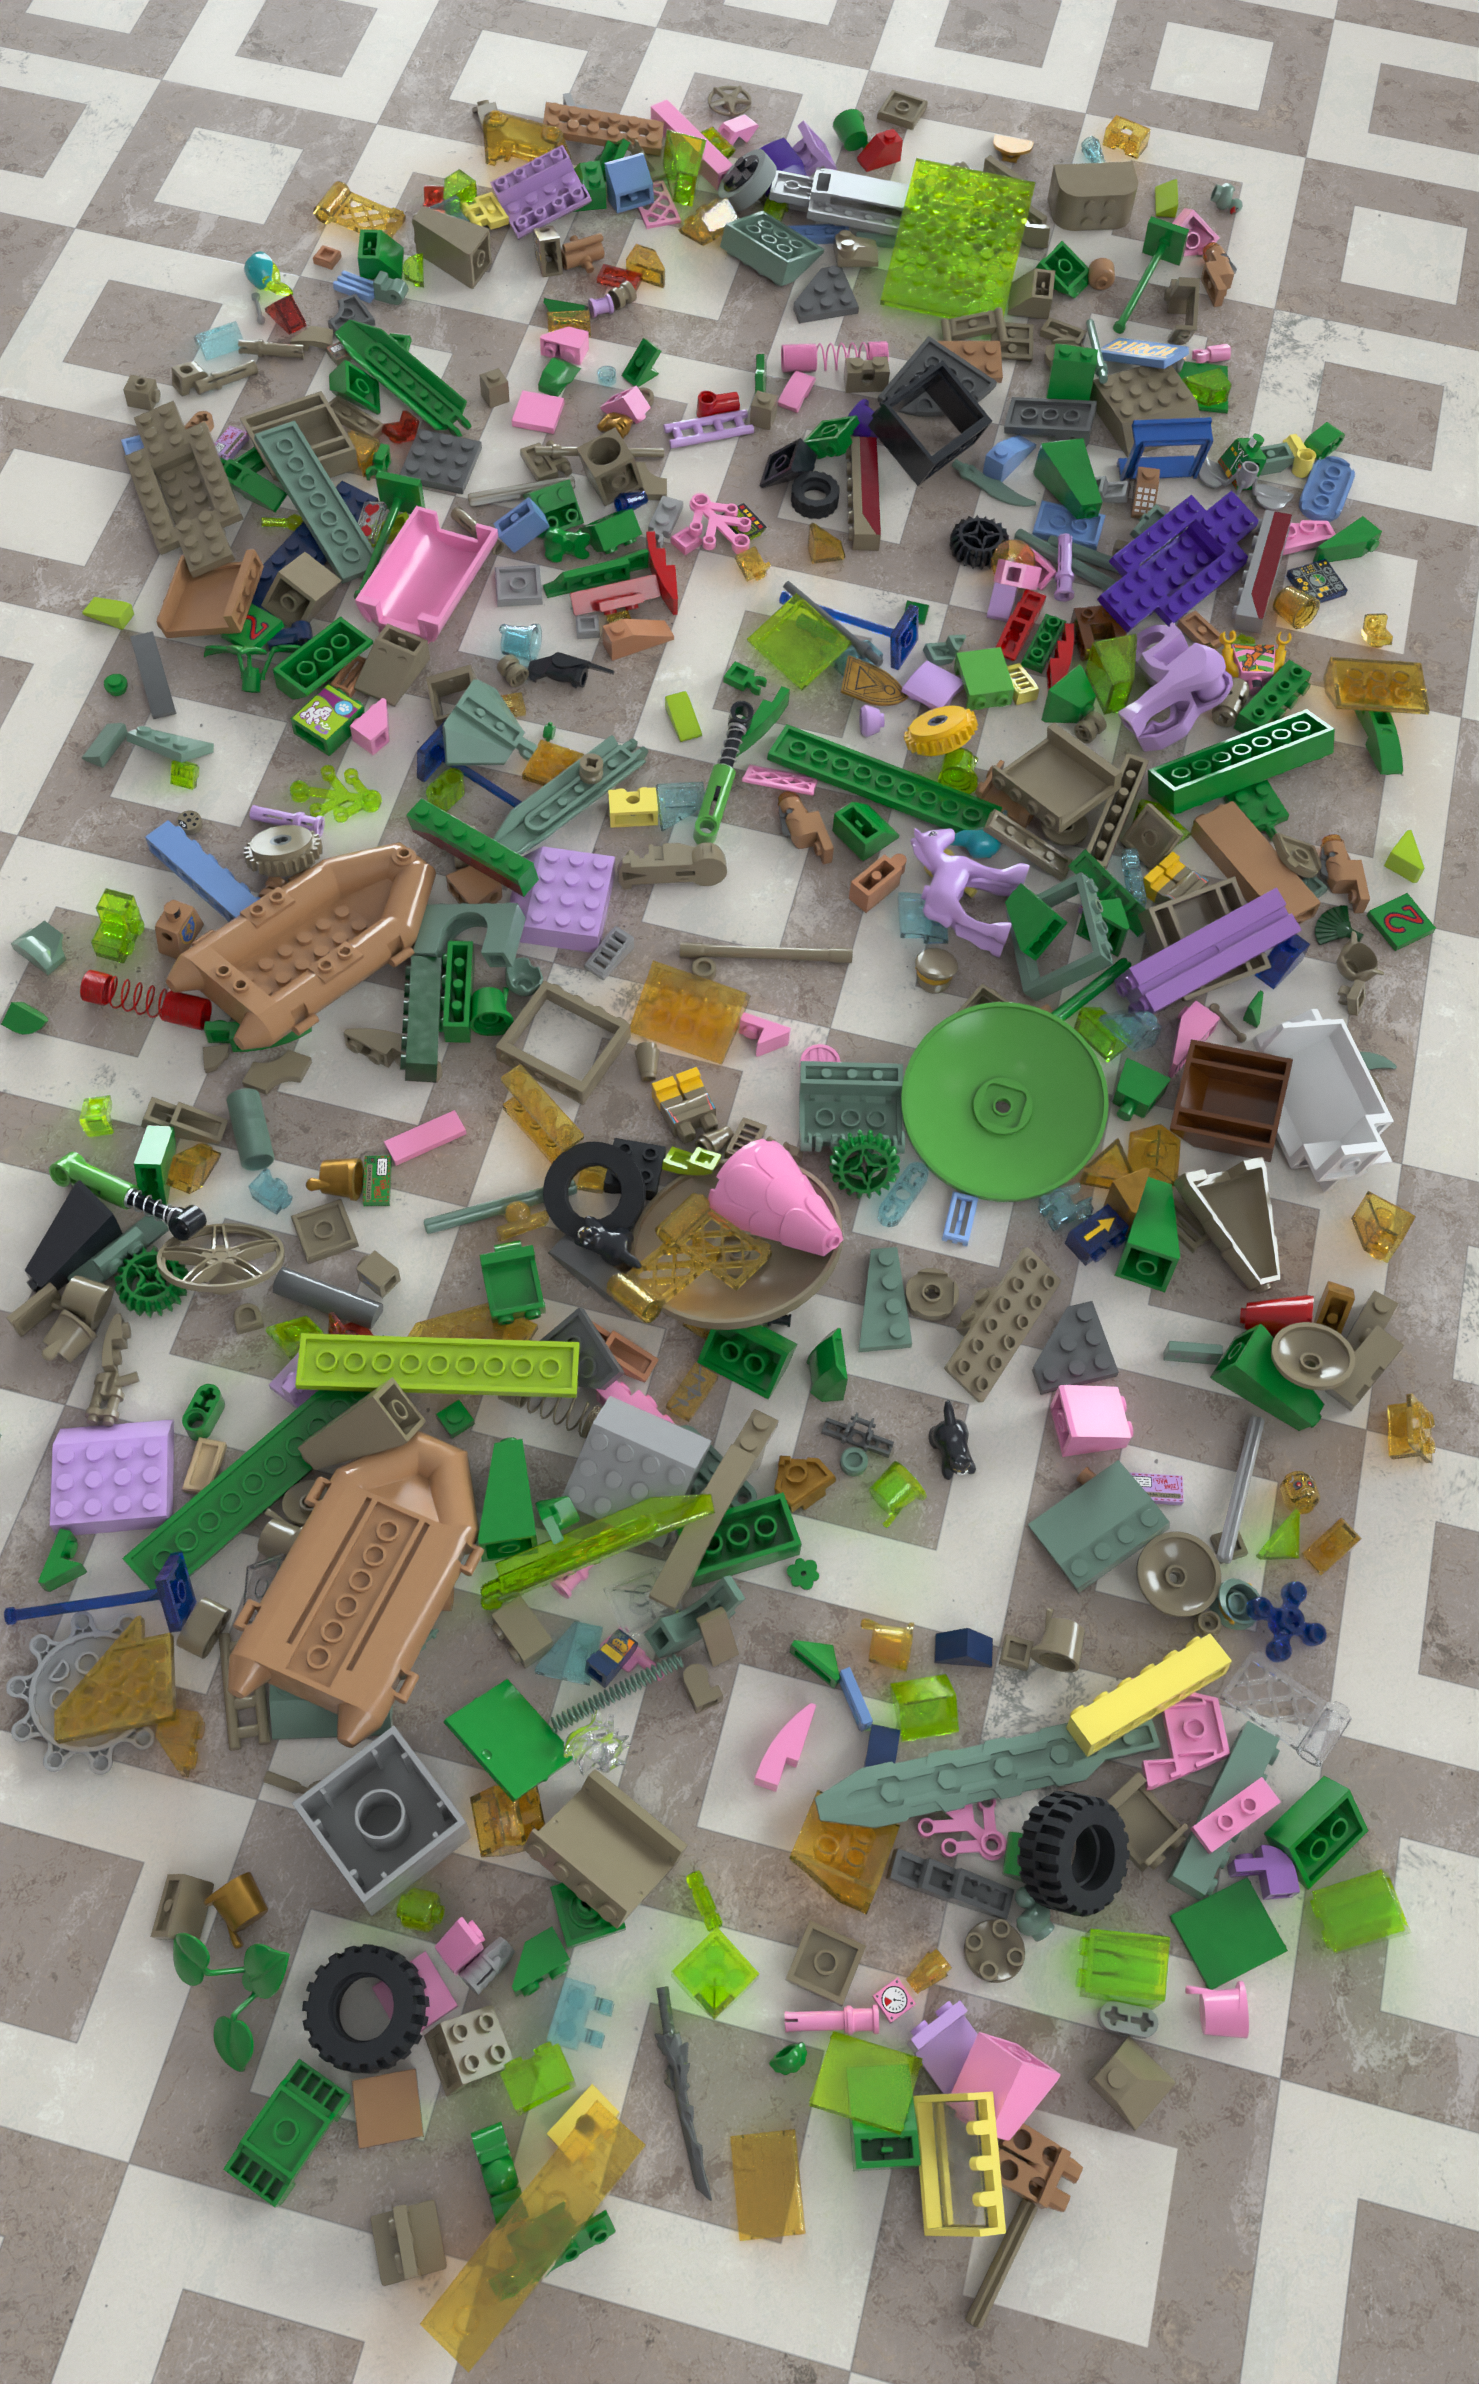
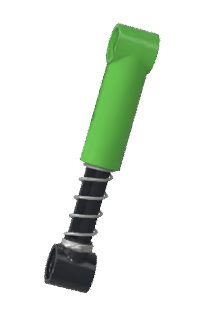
[693,701,754,844]
[49,1152,207,1241]

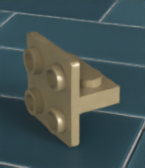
[370,2200,447,2286]

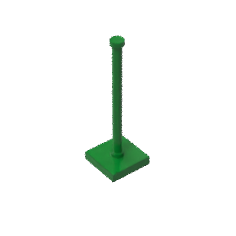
[1113,216,1189,334]
[353,470,425,599]

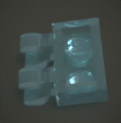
[546,1977,615,2051]

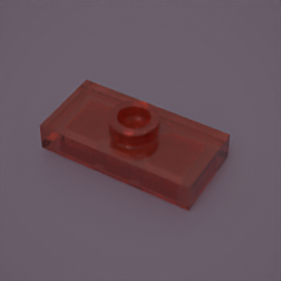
[597,264,643,292]

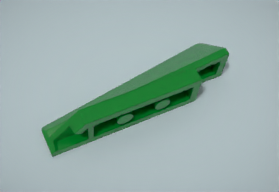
[543,549,649,598]

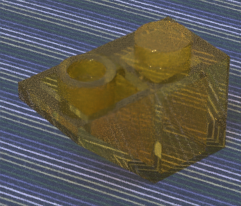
[166,1143,221,1194]
[155,1707,205,1778]

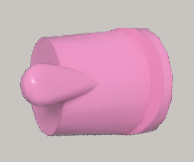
[1185,1981,1249,2039]

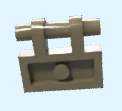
[520,440,572,481]

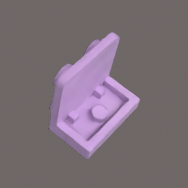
[907,2001,978,2094]

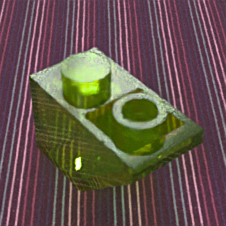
[443,169,477,215]
[1182,368,1232,406]

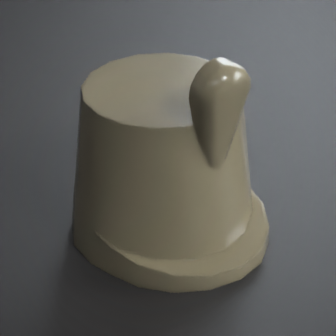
[51,1275,114,1330]
[41,1309,98,1364]
[258,1509,304,1565]
[1030,1608,1085,1673]

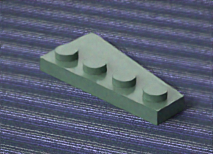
[858,1247,912,1352]

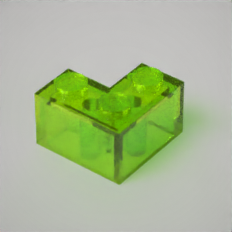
[91,888,145,963]

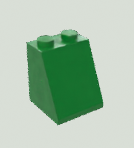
[1046,344,1098,401]

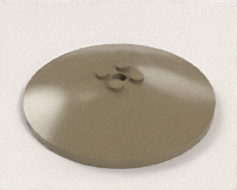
[630,1158,843,1330]

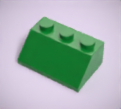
[697,1325,798,1399]
[1264,1776,1369,1890]

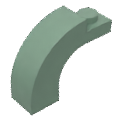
[644,1575,746,1659]

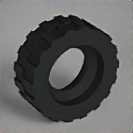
[791,471,840,519]

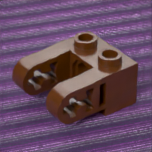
[1070,605,1129,661]

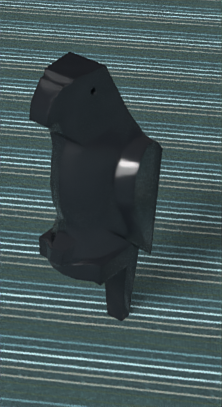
[527,652,614,689]

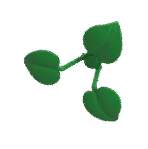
[204,645,301,693]
[173,1933,290,2072]

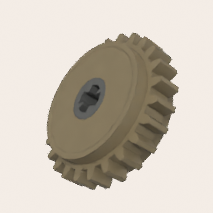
[243,825,323,877]

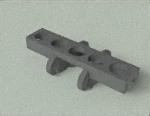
[821,1412,894,1458]

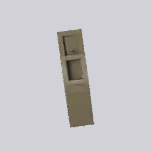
[343,1028,443,1083]

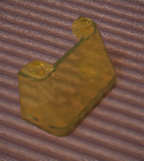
[483,110,572,166]

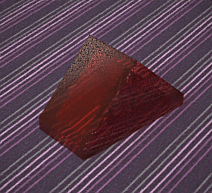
[265,294,307,335]

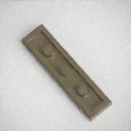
[983,809,1072,881]

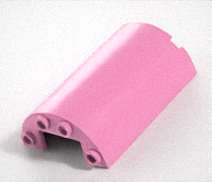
[355,506,498,644]

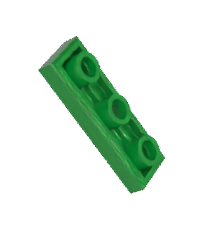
[1021,614,1067,674]

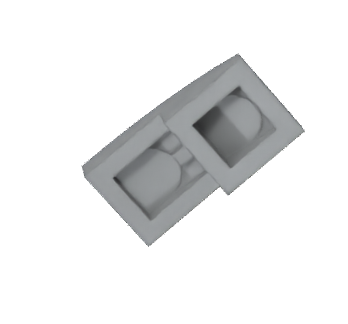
[1095,476,1131,503]

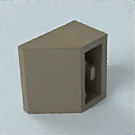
[1007,268,1055,319]

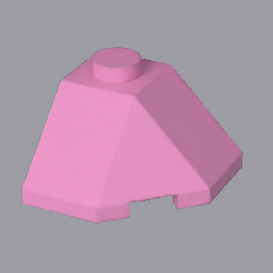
[1172,208,1220,257]

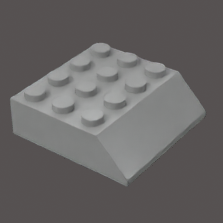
[562,1396,712,1548]

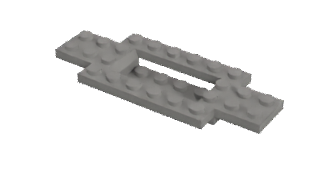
[769,167,972,241]

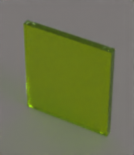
[809,2031,923,2135]

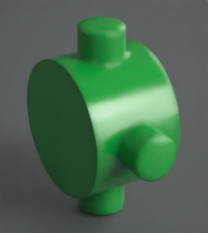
[543,722,556,742]

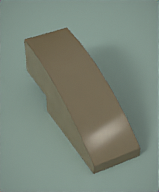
[141,1097,228,1144]

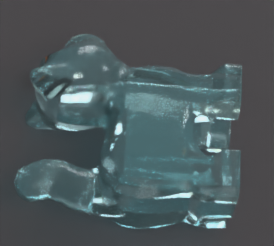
[1038,1183,1094,1231]

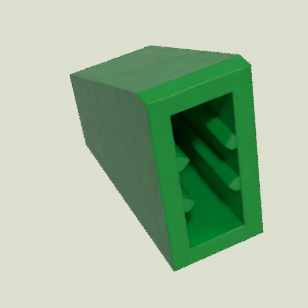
[1005,883,1068,961]
[134,1125,177,1205]

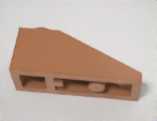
[602,619,674,661]

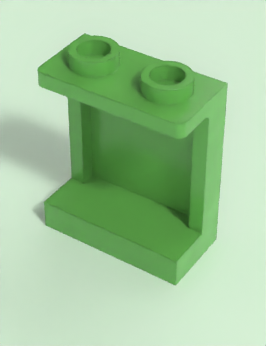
[954,647,1014,710]

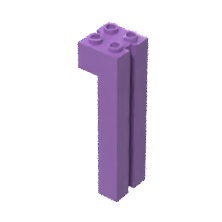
[1114,887,1302,1023]

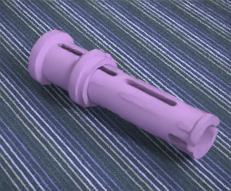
[1054,533,1075,602]
[250,805,325,838]

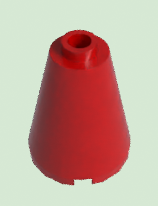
[1240,1295,1314,1338]

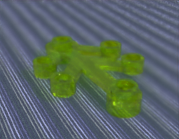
[290,765,382,823]

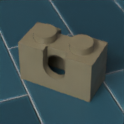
[844,357,890,393]

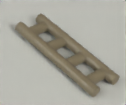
[218,1633,271,1751]

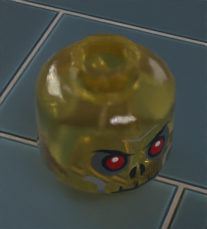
[1280,1471,1320,1514]

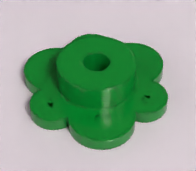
[787,1558,819,1590]

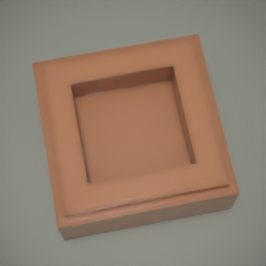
[313,245,342,270]

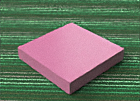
[512,390,564,434]
[372,1951,458,2032]

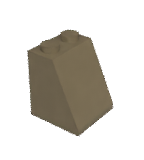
[261,552,342,628]

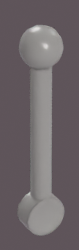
[251,292,265,324]

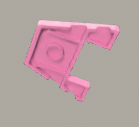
[1131,1678,1230,1791]

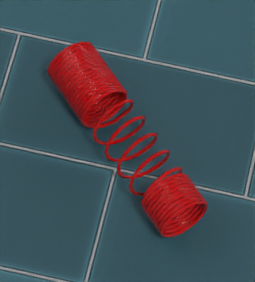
[80,970,212,1031]

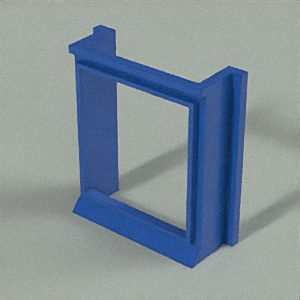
[1117,417,1213,481]

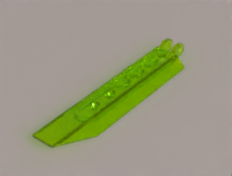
[480,1494,715,1611]

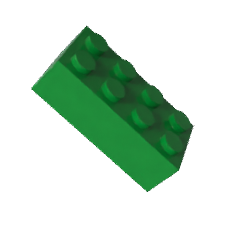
[675,1492,802,1588]

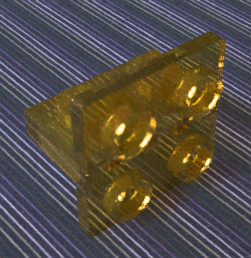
[1387,1393,1436,1463]

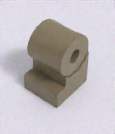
[172,362,208,396]
[683,1664,723,1714]

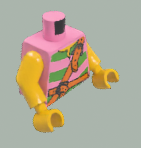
[1219,630,1292,696]

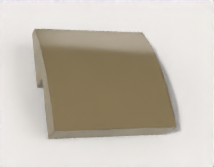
[990,322,1034,361]

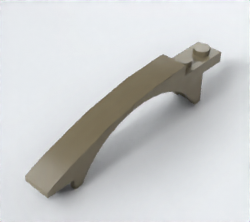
[648,1409,779,1610]

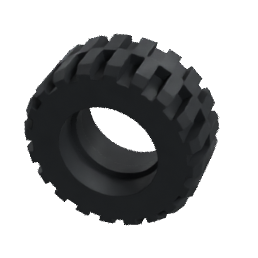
[1017,1791,1130,1917]
[302,1944,430,2074]

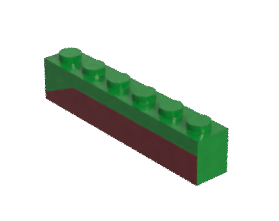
[406,798,539,897]

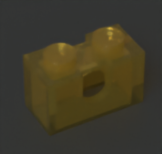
[1102,115,1151,159]

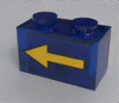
[1065,1204,1129,1266]

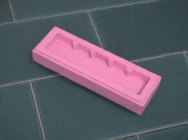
[1191,1777,1281,1854]

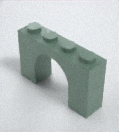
[413,902,526,967]

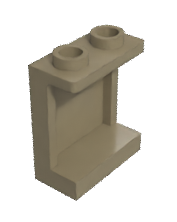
[1107,1772,1189,1872]

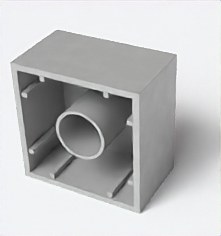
[292,1726,472,1916]

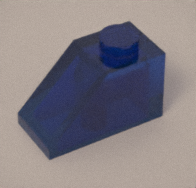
[1255,934,1310,990]

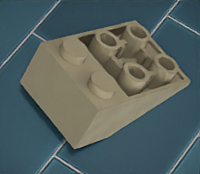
[354,623,430,707]

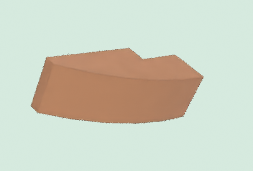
[592,1321,659,1383]

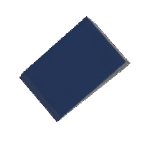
[934,1628,993,1668]

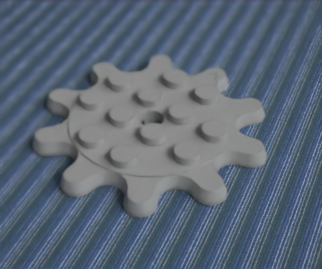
[6,1611,177,1775]

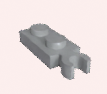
[648,496,683,548]

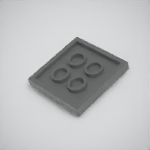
[399,429,482,494]

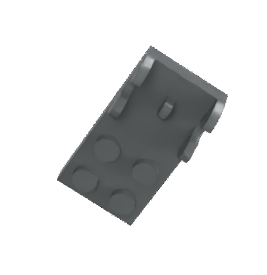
[1004,397,1097,447]

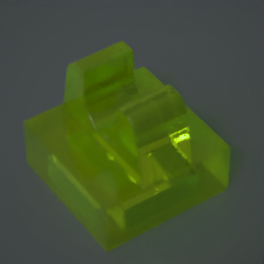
[170,760,200,790]

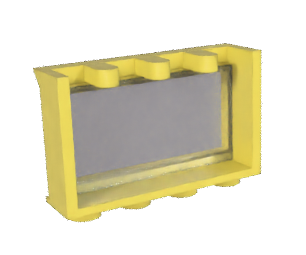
[913,2091,1006,2237]

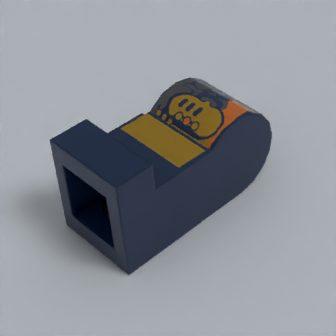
[585,1629,638,1688]

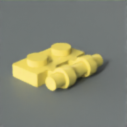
[461,192,509,230]

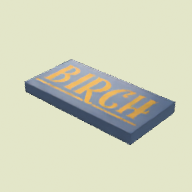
[1101,338,1189,369]

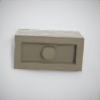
[150,1874,214,1940]

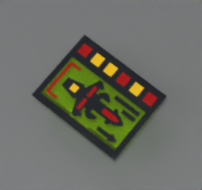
[721,503,767,540]

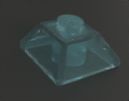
[1098,1010,1162,1052]

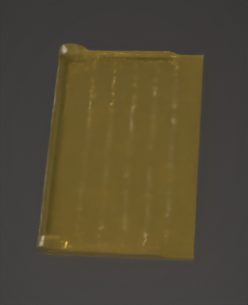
[730,2129,806,2241]

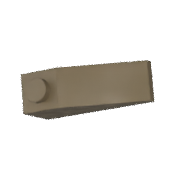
[1346,1290,1399,1351]

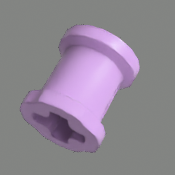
[588,294,614,318]

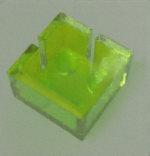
[500,2041,576,2116]

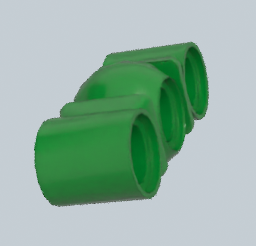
[470,2122,529,2229]

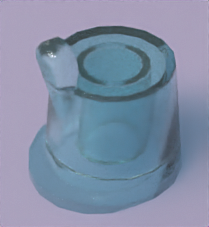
[499,623,542,662]

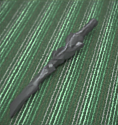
[654,1986,712,2201]

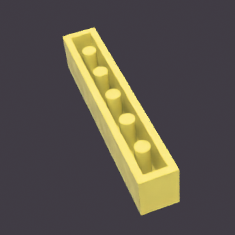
[1066,1634,1232,1757]

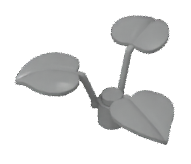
[1198,457,1294,511]

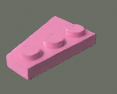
[1283,520,1336,555]

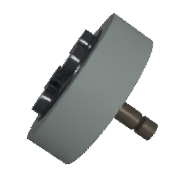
[718,149,777,212]

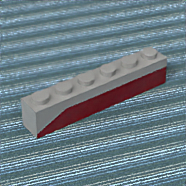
[1231,510,1292,634]

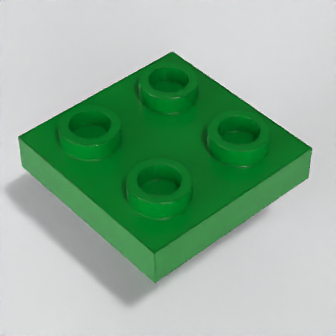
[550,1883,626,1949]

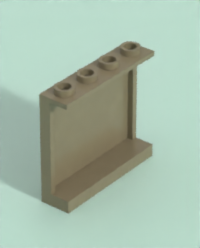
[992,722,1122,834]

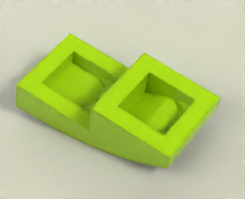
[662,1146,722,1175]

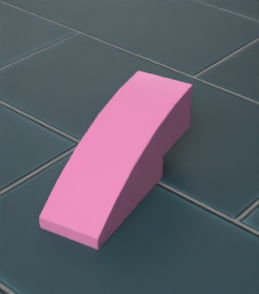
[754,1703,816,1792]

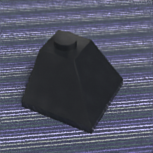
[759,438,818,488]

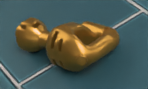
[597,412,633,439]

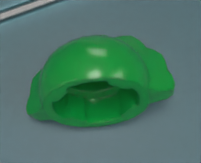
[769,2042,807,2075]

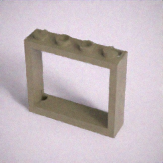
[495,980,631,1105]

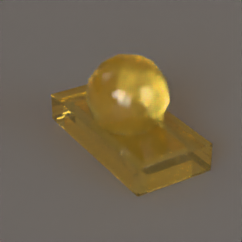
[495,1201,549,1242]

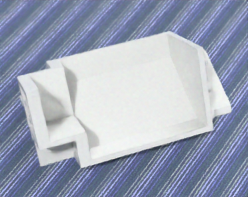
[1252,1009,1394,1193]

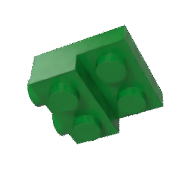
[804,415,860,459]

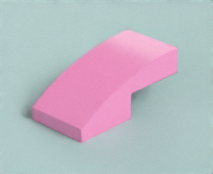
[778,371,816,413]

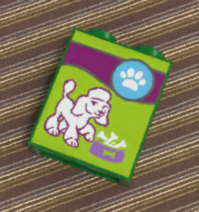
[290,684,365,756]

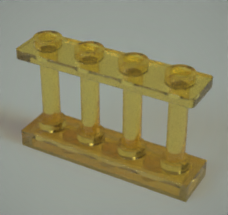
[501,1065,584,1164]

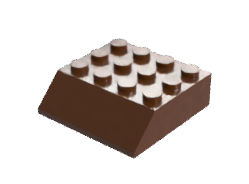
[1170,1039,1293,1163]

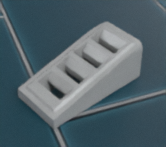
[584,926,634,980]

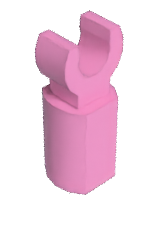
[1192,344,1231,363]

